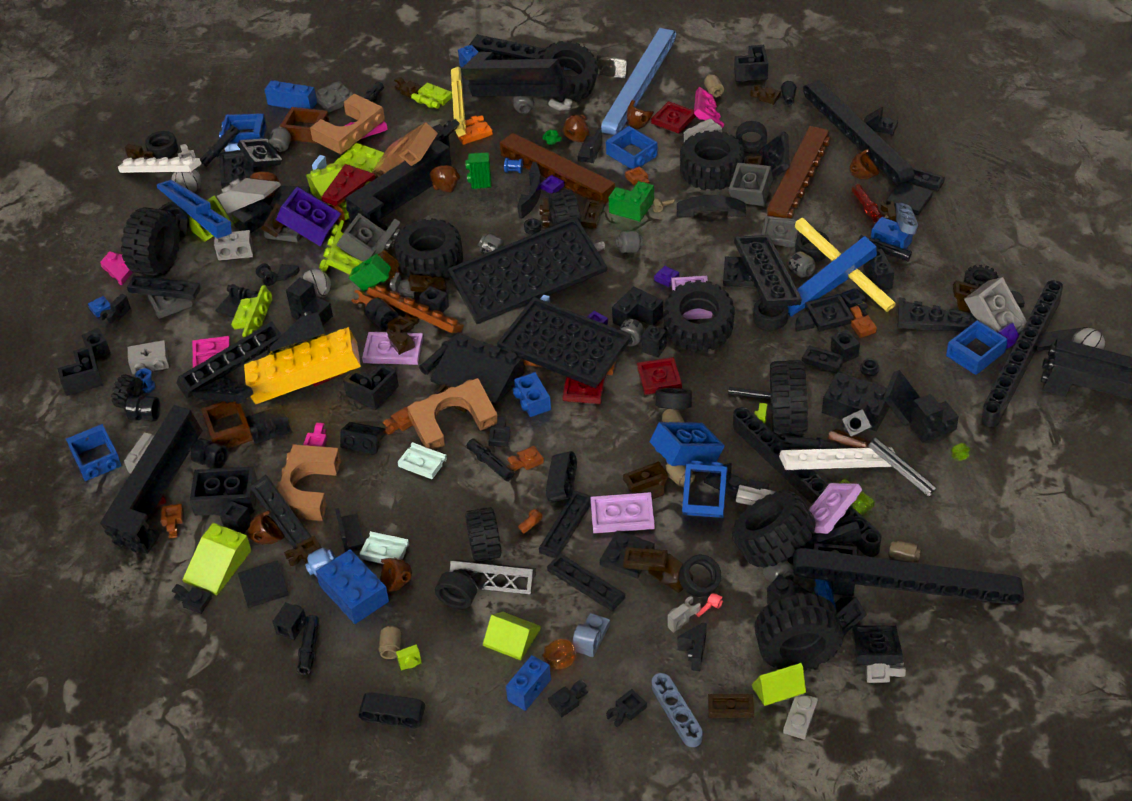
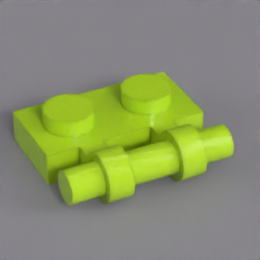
[411,82,452,109]

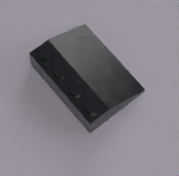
[266,311,325,356]
[430,334,524,405]

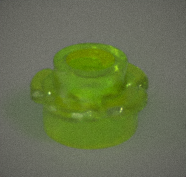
[951,443,971,461]

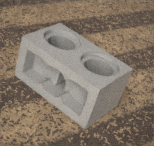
[214,230,254,261]

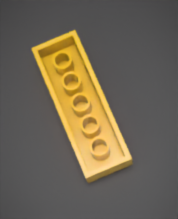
[244,327,361,405]

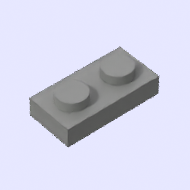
[783,694,818,740]

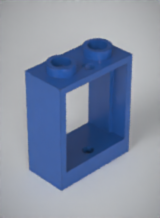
[219,114,267,143]
[606,126,658,169]
[946,320,1008,375]
[66,424,122,481]
[682,461,727,518]

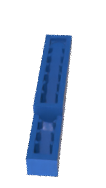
[157,180,232,239]
[788,236,877,317]

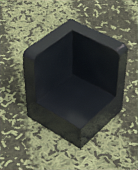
[220,501,252,534]

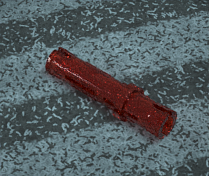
[852,184,884,223]

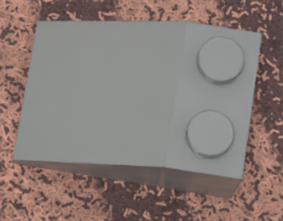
[217,178,281,214]
[964,277,1027,333]

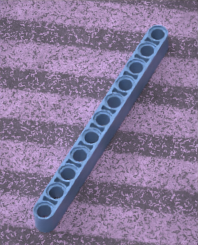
[601,28,676,135]

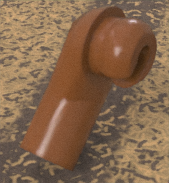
[518,509,542,534]

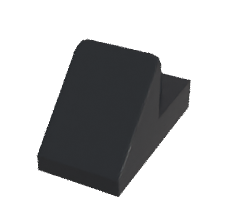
[864,107,898,135]
[704,463,749,499]
[678,623,707,671]

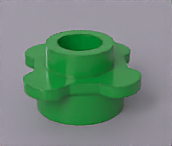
[542,129,562,145]

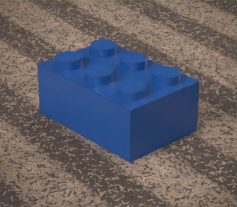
[650,422,725,466]
[316,549,389,624]

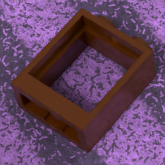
[280,107,330,144]
[201,401,253,449]

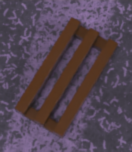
[828,429,870,448]

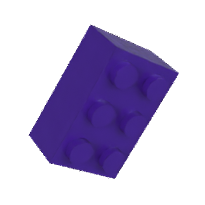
[276,187,341,247]

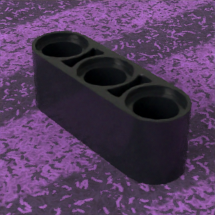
[546,451,577,503]
[358,692,426,728]

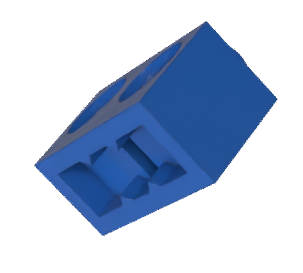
[513,372,551,417]

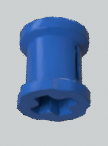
[504,158,523,174]
[135,368,156,393]

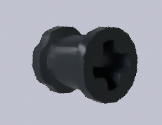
[256,263,277,286]

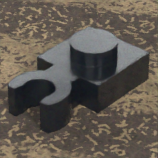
[606,689,647,727]

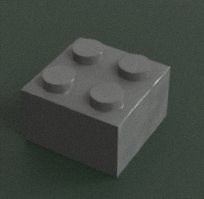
[729,163,773,206]
[336,213,385,262]

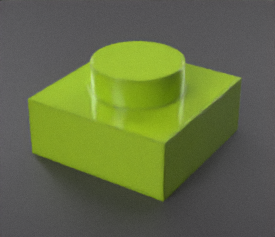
[754,403,767,425]
[396,644,422,671]

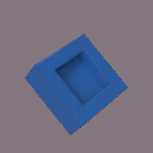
[88,296,111,318]

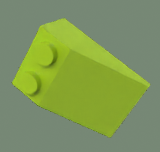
[306,163,354,205]
[182,523,251,595]

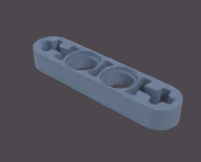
[895,203,918,235]
[651,673,703,747]

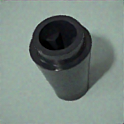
[781,81,797,105]

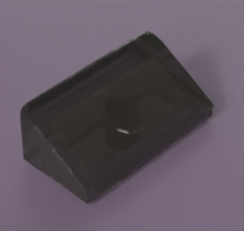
[596,55,628,79]

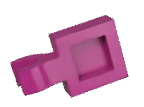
[303,422,327,447]

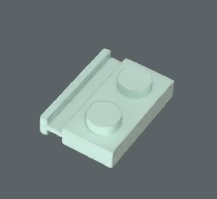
[398,442,447,479]
[360,531,409,564]

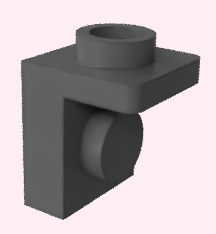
[390,272,417,299]

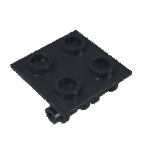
[215,284,258,318]
[246,405,292,444]

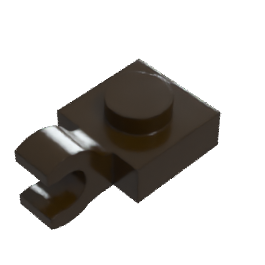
[394,76,422,98]
[125,144,154,159]
[880,201,896,222]

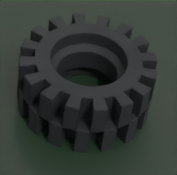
[964,265,998,287]
[111,374,144,409]

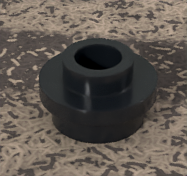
[860,359,879,376]

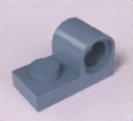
[573,613,610,657]

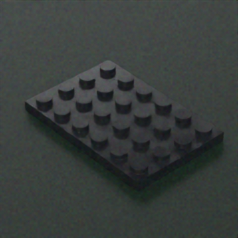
[497,297,631,388]

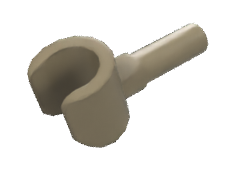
[653,199,675,213]

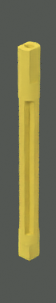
[451,67,466,137]
[795,218,896,312]

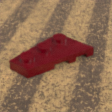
[322,164,376,206]

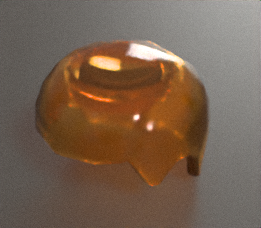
[542,639,576,670]

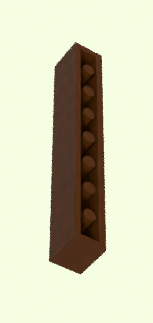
[767,126,831,219]
[500,133,615,205]

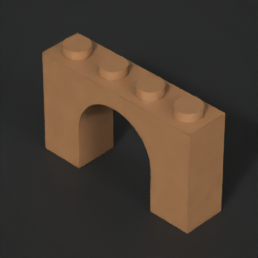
[310,94,385,154]
[372,122,438,178]
[407,378,497,450]
[276,444,341,521]

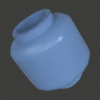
[305,548,336,577]

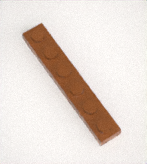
[367,285,464,333]

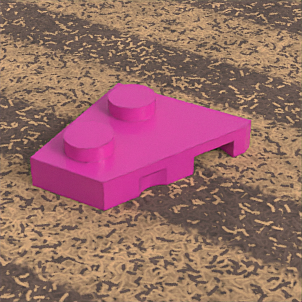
[100,251,133,285]
[192,336,231,368]

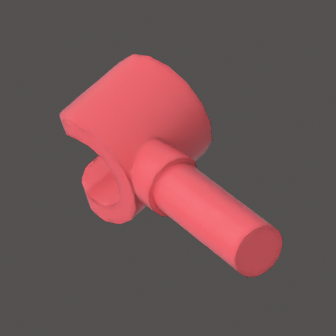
[696,593,723,617]

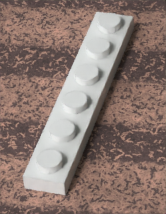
[118,157,201,173]
[779,447,896,470]

